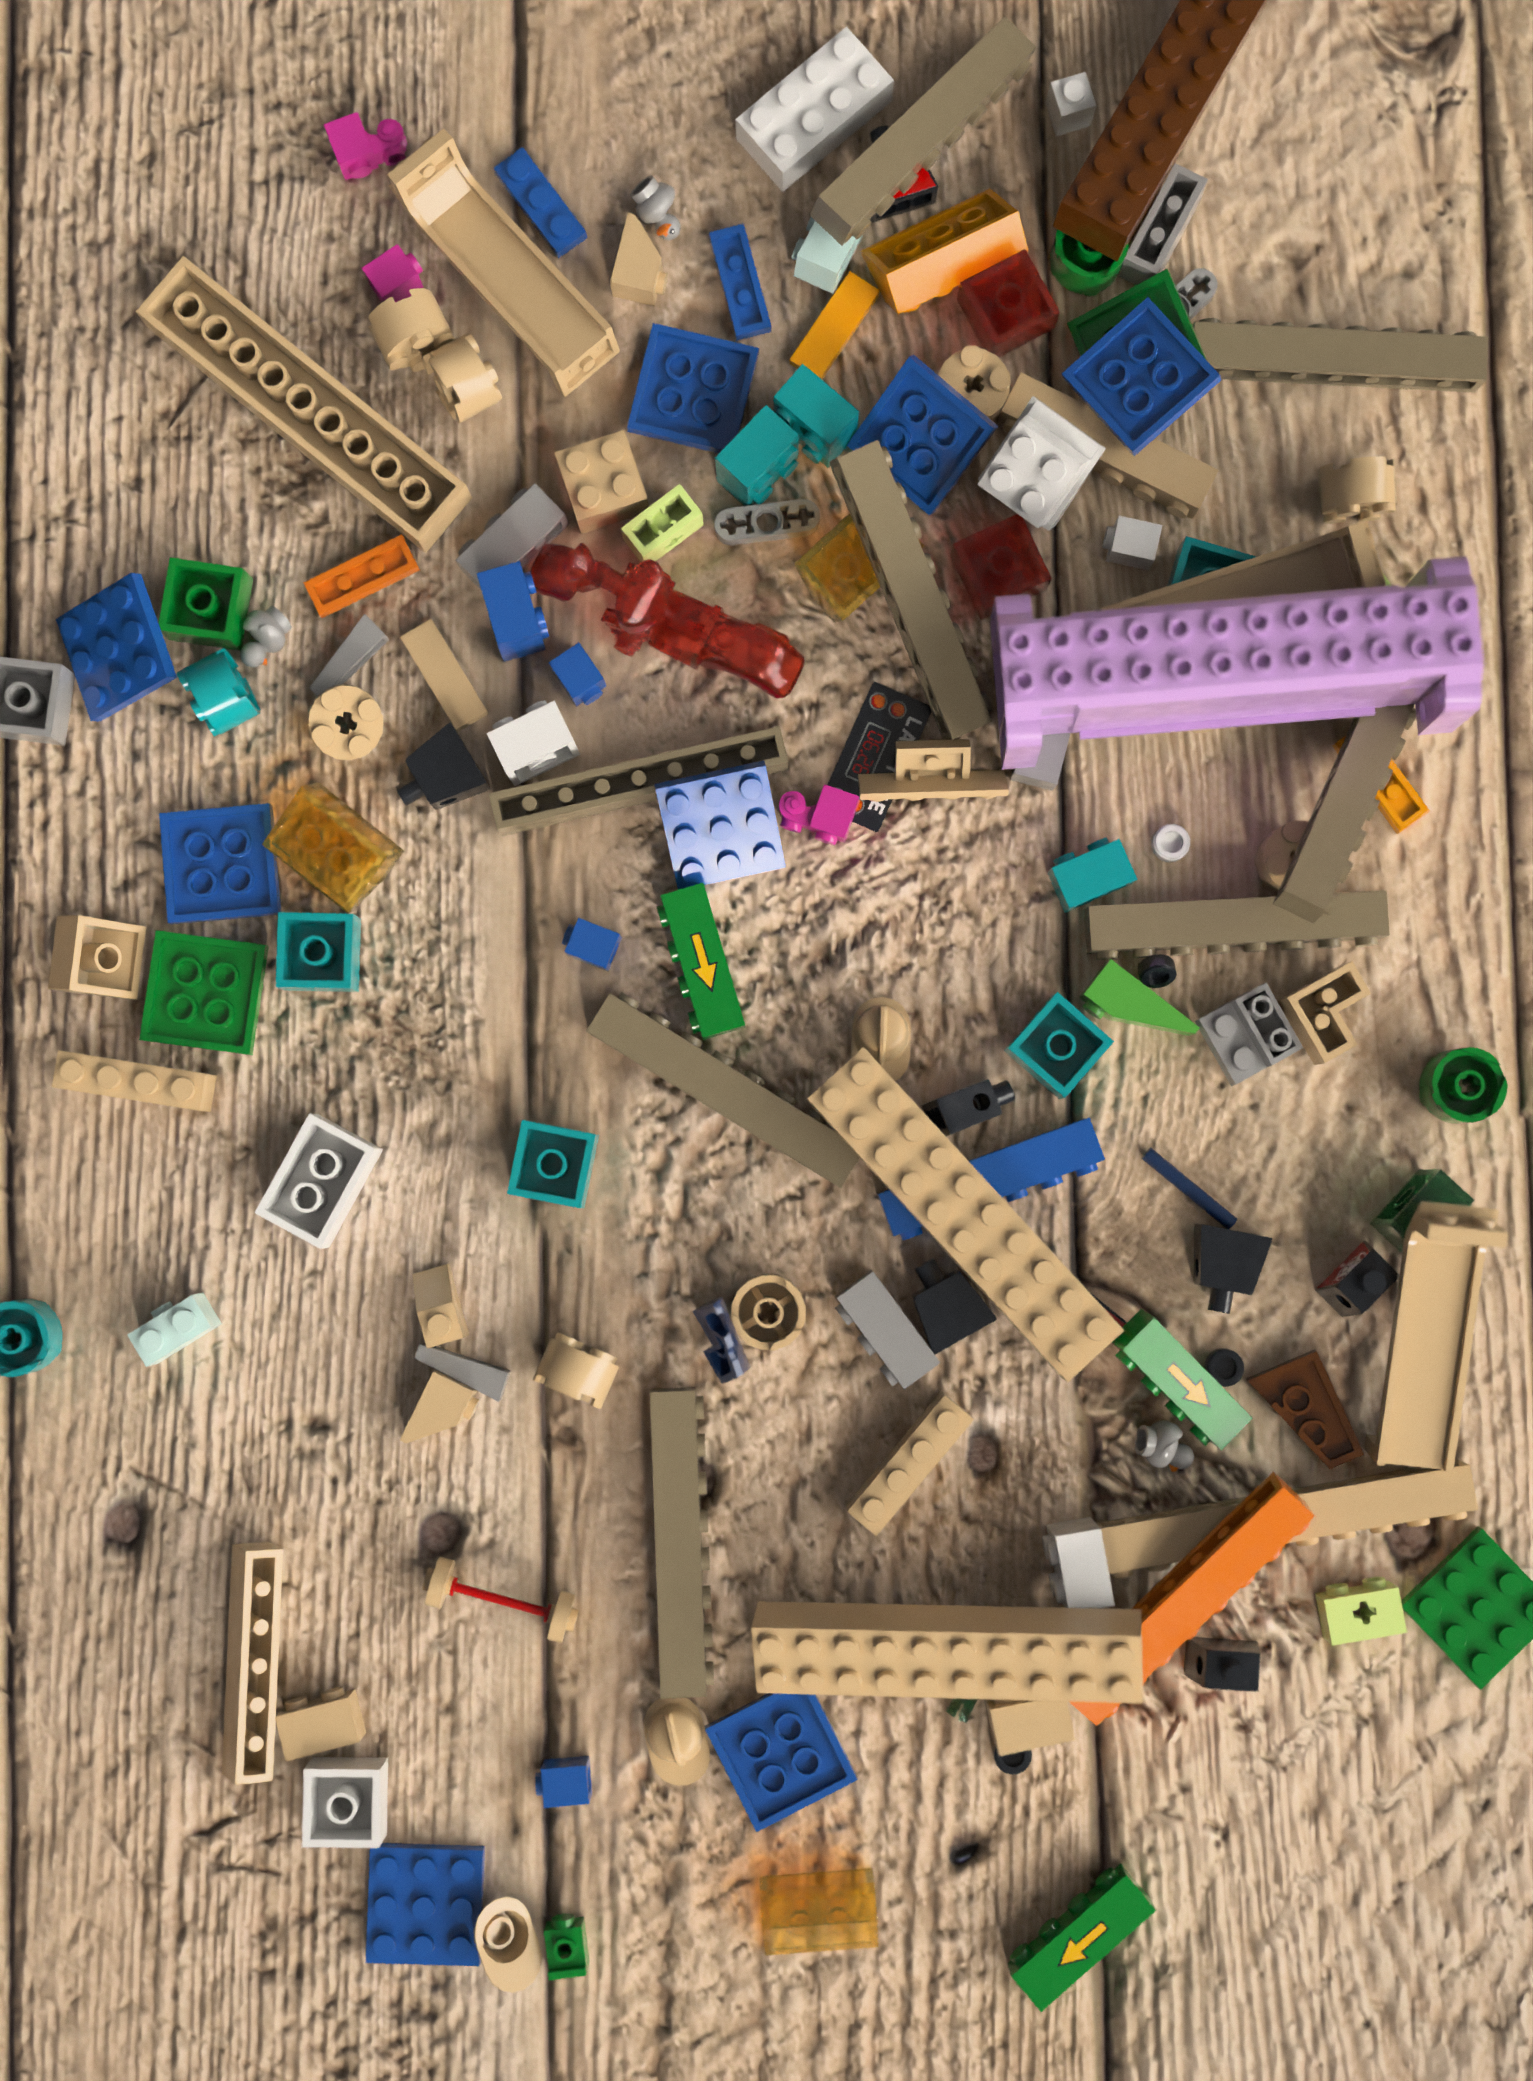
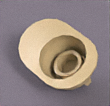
[851,997,911,1081]
[644,1698,710,1786]
[473,1896,542,1993]

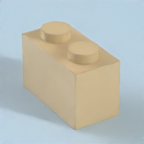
[275,1686,366,1762]

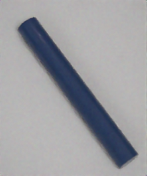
[1141,1148,1237,1229]

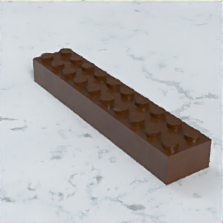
[1052,0,1269,262]

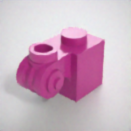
[323,112,408,180]
[779,784,859,845]

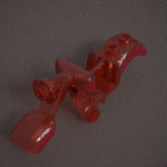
[530,543,805,699]

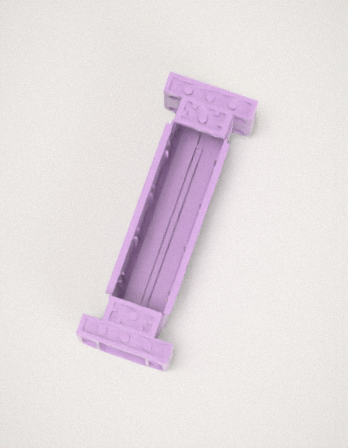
[990,556,1484,770]

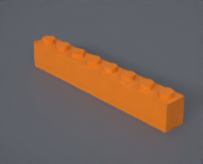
[1069,1472,1315,1726]

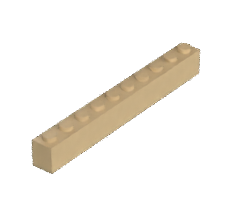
[1096,1460,1478,1578]

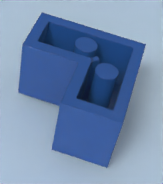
[476,561,549,662]

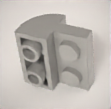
[1195,983,1303,1086]

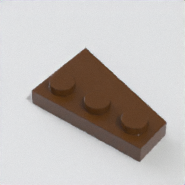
[1246,1349,1365,1469]

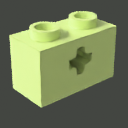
[621,484,704,569]
[1315,1577,1407,1646]

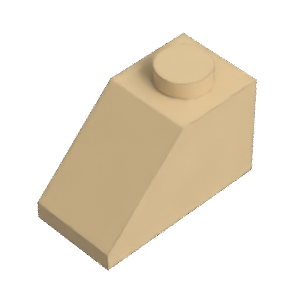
[610,213,668,306]
[412,1264,469,1349]
[400,1370,480,1443]

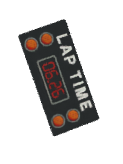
[827,682,932,832]

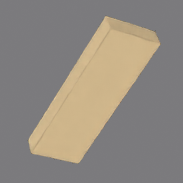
[400,619,489,732]

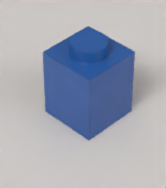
[549,642,606,707]
[562,918,622,972]
[535,1756,592,1808]

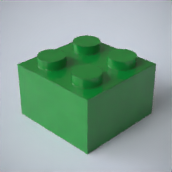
[159,557,253,651]

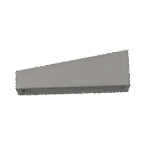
[310,614,389,696]
[415,1343,511,1402]

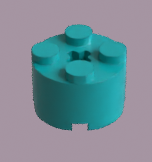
[177,648,260,737]
[0,1299,63,1377]

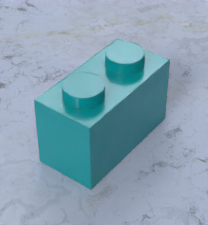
[1047,837,1137,913]

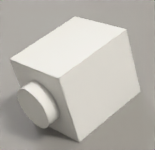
[1045,72,1096,136]
[1102,516,1162,570]

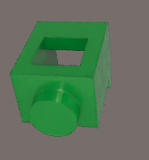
[544,1913,590,1981]

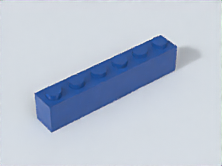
[877,1117,1105,1241]

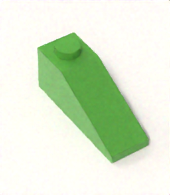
[1079,959,1200,1036]

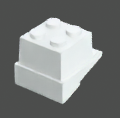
[977,396,1106,531]

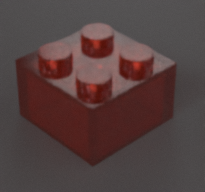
[957,249,1060,358]
[950,514,1052,621]

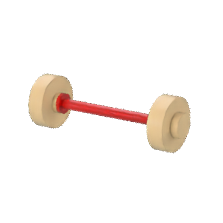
[422,1557,579,1643]

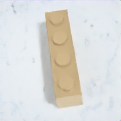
[52,1050,217,1112]
[846,1391,974,1536]

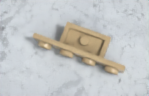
[858,739,1009,802]

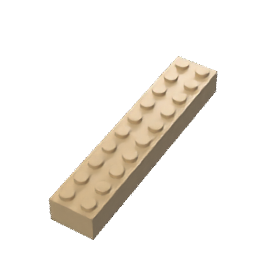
[136,256,472,553]
[807,1047,1124,1382]
[751,1601,1143,1704]

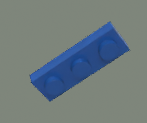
[493,147,588,259]
[709,223,772,341]

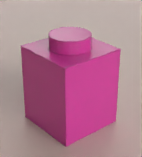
[361,244,424,303]

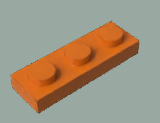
[303,534,420,618]

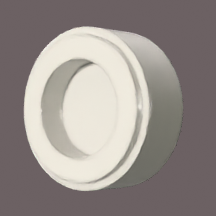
[1151,824,1190,862]

